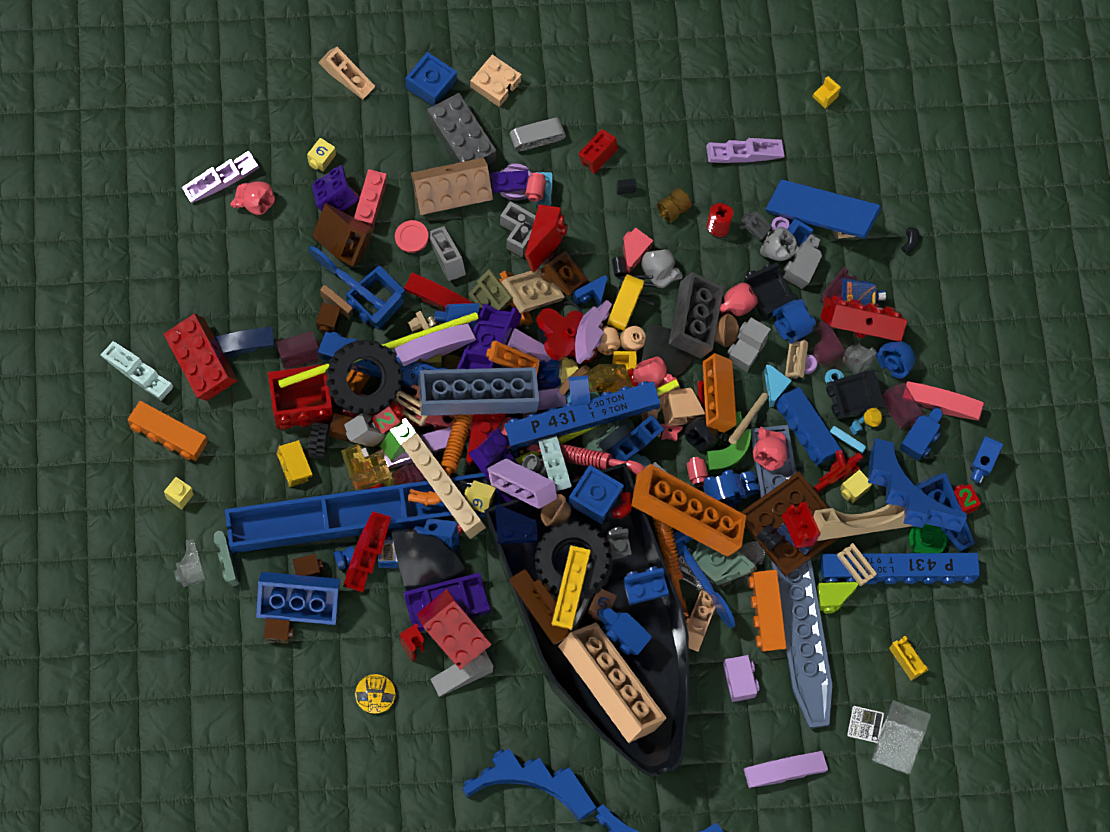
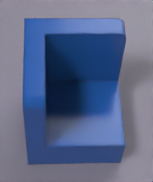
[788,218,814,246]

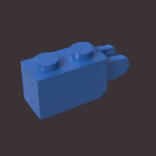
[899,408,943,461]
[597,608,652,655]

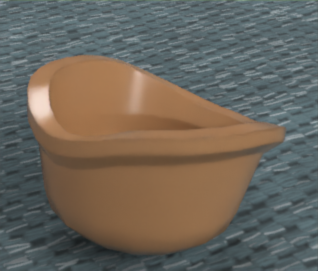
[714,314,739,347]
[541,494,571,527]

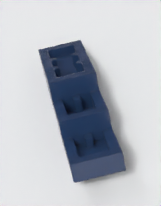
[215,327,274,358]

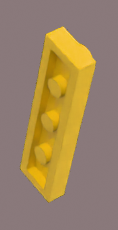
[552,546,591,630]

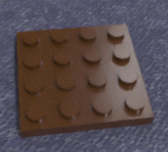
[741,471,840,577]

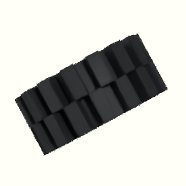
[308,422,329,459]

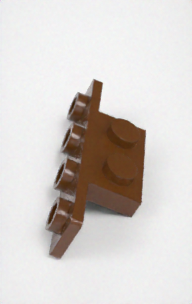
[509,570,570,645]

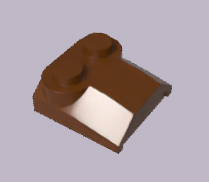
[541,250,588,296]

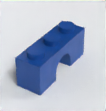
[607,415,664,461]

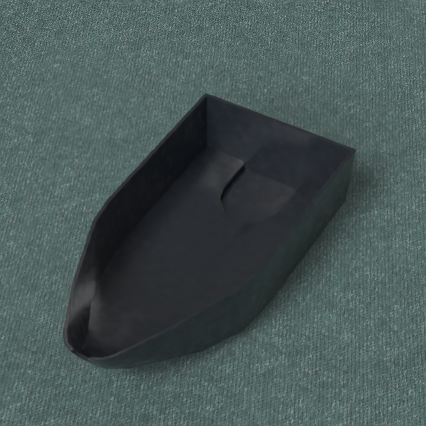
[484,462,689,776]

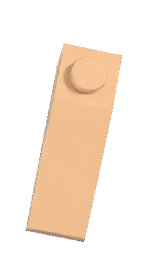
[318,47,375,100]

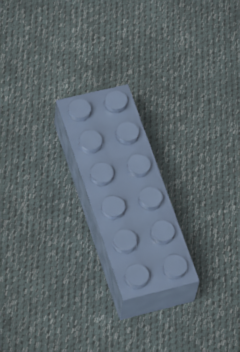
[418,367,539,416]

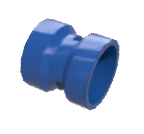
[739,471,760,496]
[333,546,354,570]

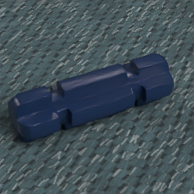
[777,523,812,555]

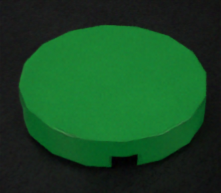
[908,523,948,553]

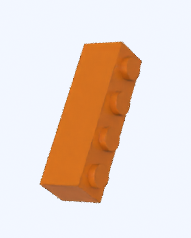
[703,353,736,433]
[127,401,208,462]
[748,570,786,651]

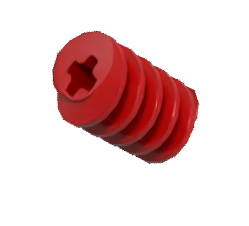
[706,203,733,238]

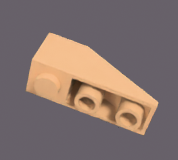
[687,590,715,651]

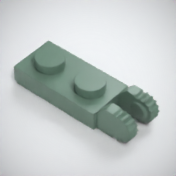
[213,531,239,587]

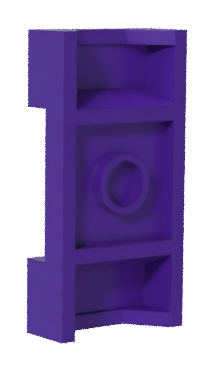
[457,304,522,369]
[469,428,518,502]
[404,573,490,631]

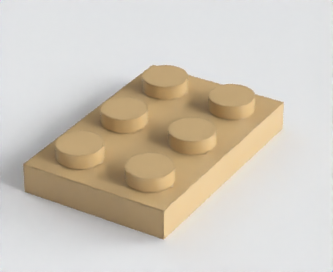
[501,267,564,313]

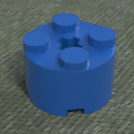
[773,299,816,344]
[703,470,747,507]

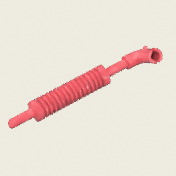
[526,444,645,477]

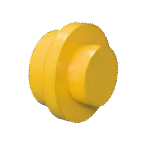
[864,408,882,427]

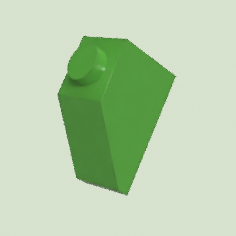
[380,418,422,462]

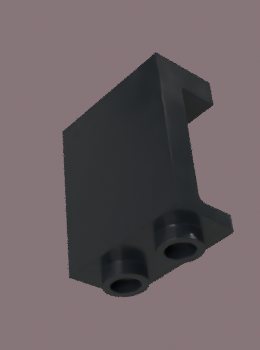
[743,262,799,321]
[826,369,885,419]

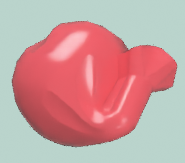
[230,181,275,215]
[719,282,758,317]
[633,356,678,396]
[753,427,788,471]

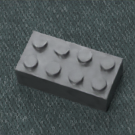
[427,93,496,165]
[669,272,724,359]

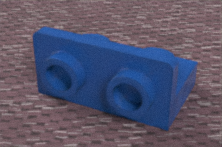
[623,567,669,605]

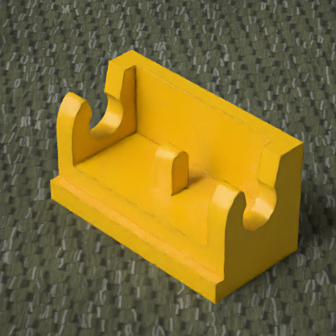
[276,440,312,488]
[889,635,928,681]

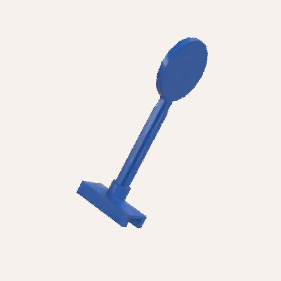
[308,246,404,330]
[657,531,735,629]

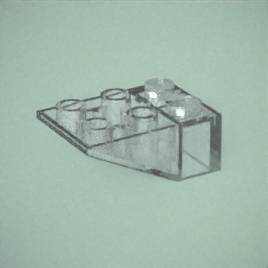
[871,701,931,774]

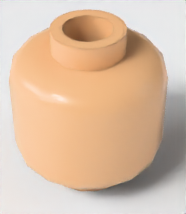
[597,326,621,355]
[620,326,646,351]

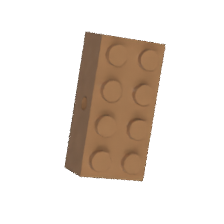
[411,157,493,215]

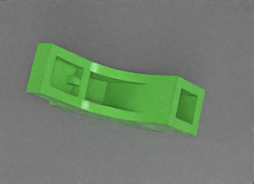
[706,412,751,476]

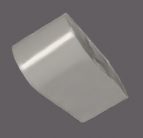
[509,118,566,151]

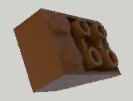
[312,203,374,267]

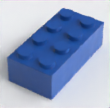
[256,572,340,625]

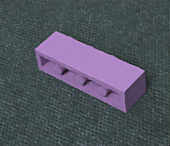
[488,459,557,509]

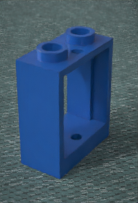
[346,265,405,326]

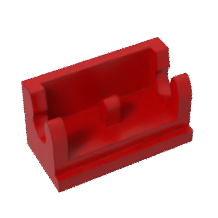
[578,129,618,174]
[782,502,821,548]
[400,623,424,661]

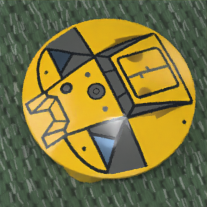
[355,674,395,714]

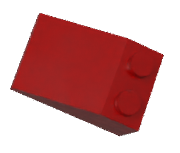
[525,204,568,272]

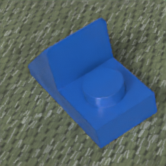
[572,275,607,307]
[568,375,591,406]

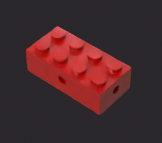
[820,295,907,342]
[164,313,238,401]

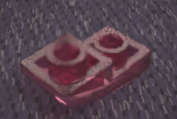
[391,463,426,485]

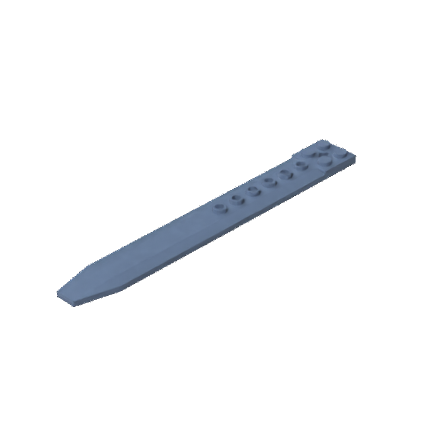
[751,425,832,728]

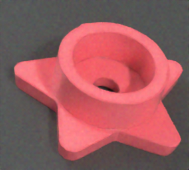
[660,424,683,442]

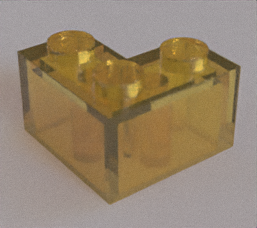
[584,364,634,393]
[341,444,393,491]

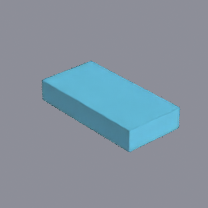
[830,426,866,454]

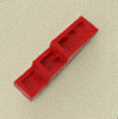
[404,272,480,315]
[343,511,391,592]

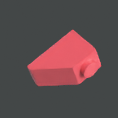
[623,227,653,274]

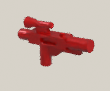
[814,450,863,493]

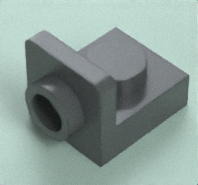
[739,211,772,241]
[607,527,632,560]

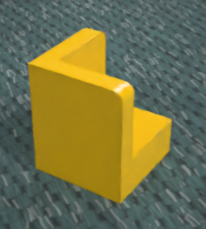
[812,76,841,108]
[612,351,637,376]

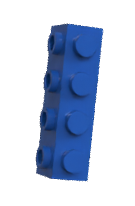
[775,387,841,466]

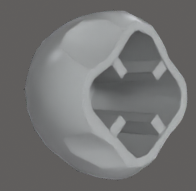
[760,227,797,261]
[641,250,682,288]

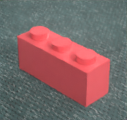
[354,169,387,228]

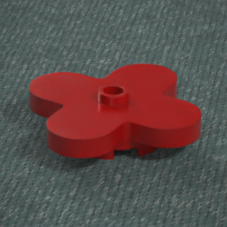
[537,308,597,363]

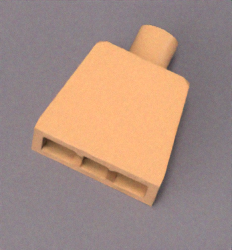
[661,383,705,427]

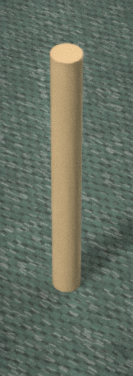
[729,393,769,444]

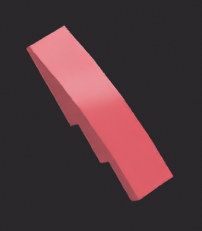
[902,381,984,421]

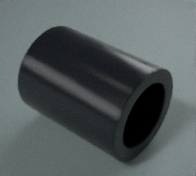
[612,256,627,277]

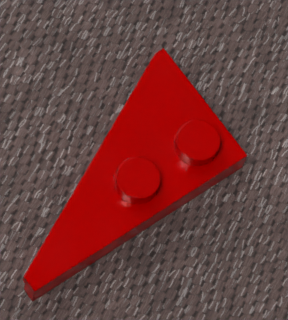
[466,413,509,465]

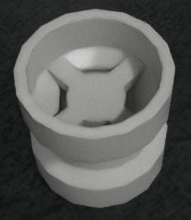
[522,454,547,477]

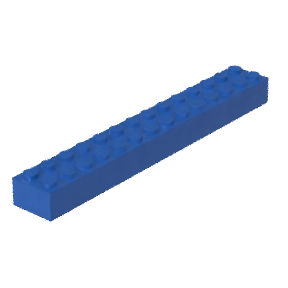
[225,473,502,553]

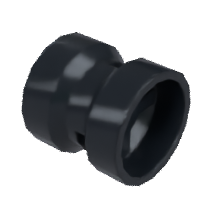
[756,524,784,551]

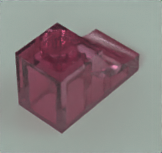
[813,321,845,367]

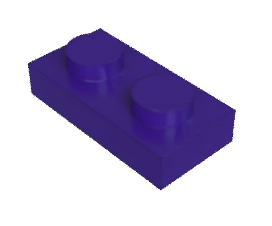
[491,170,528,193]

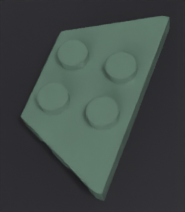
[692,541,757,586]

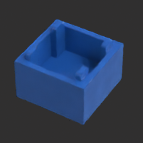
[405,52,457,106]
[568,465,624,524]

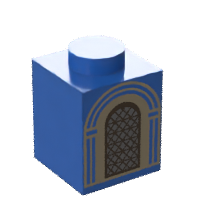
[378,537,398,568]

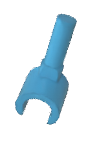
[850,416,864,435]

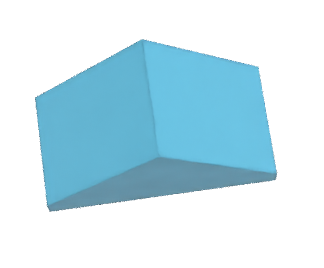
[764,365,791,407]

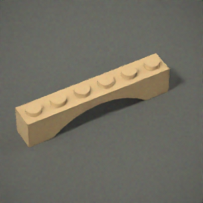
[401,433,486,539]
[813,504,912,541]

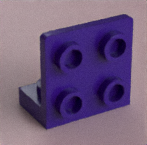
[312,165,359,211]

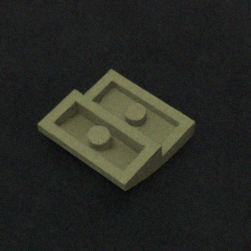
[469,269,513,311]

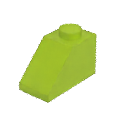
[816,582,858,614]

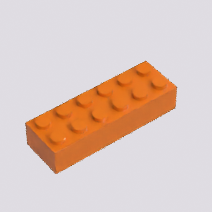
[631,464,746,557]

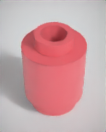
[525,173,546,202]
[686,457,709,487]

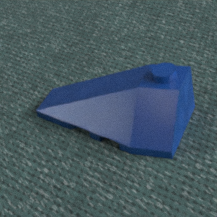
[916,472,975,551]

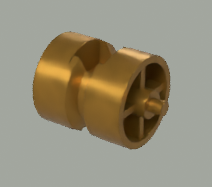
[656,188,692,223]

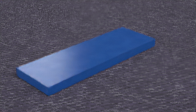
[766,179,881,239]

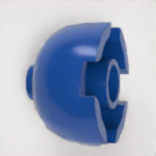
[877,340,916,378]

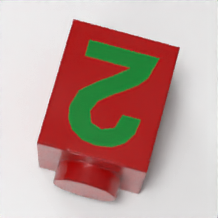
[371,401,405,434]
[953,484,981,514]

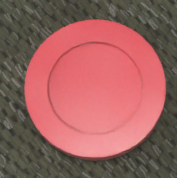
[395,220,429,253]

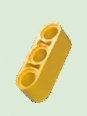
[607,274,645,331]

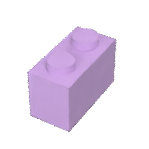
[723,655,759,702]

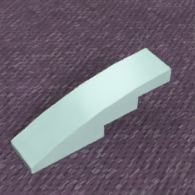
[101,341,173,401]
[538,435,572,491]

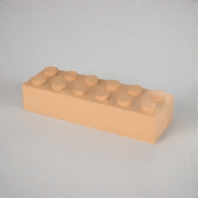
[559,623,667,743]

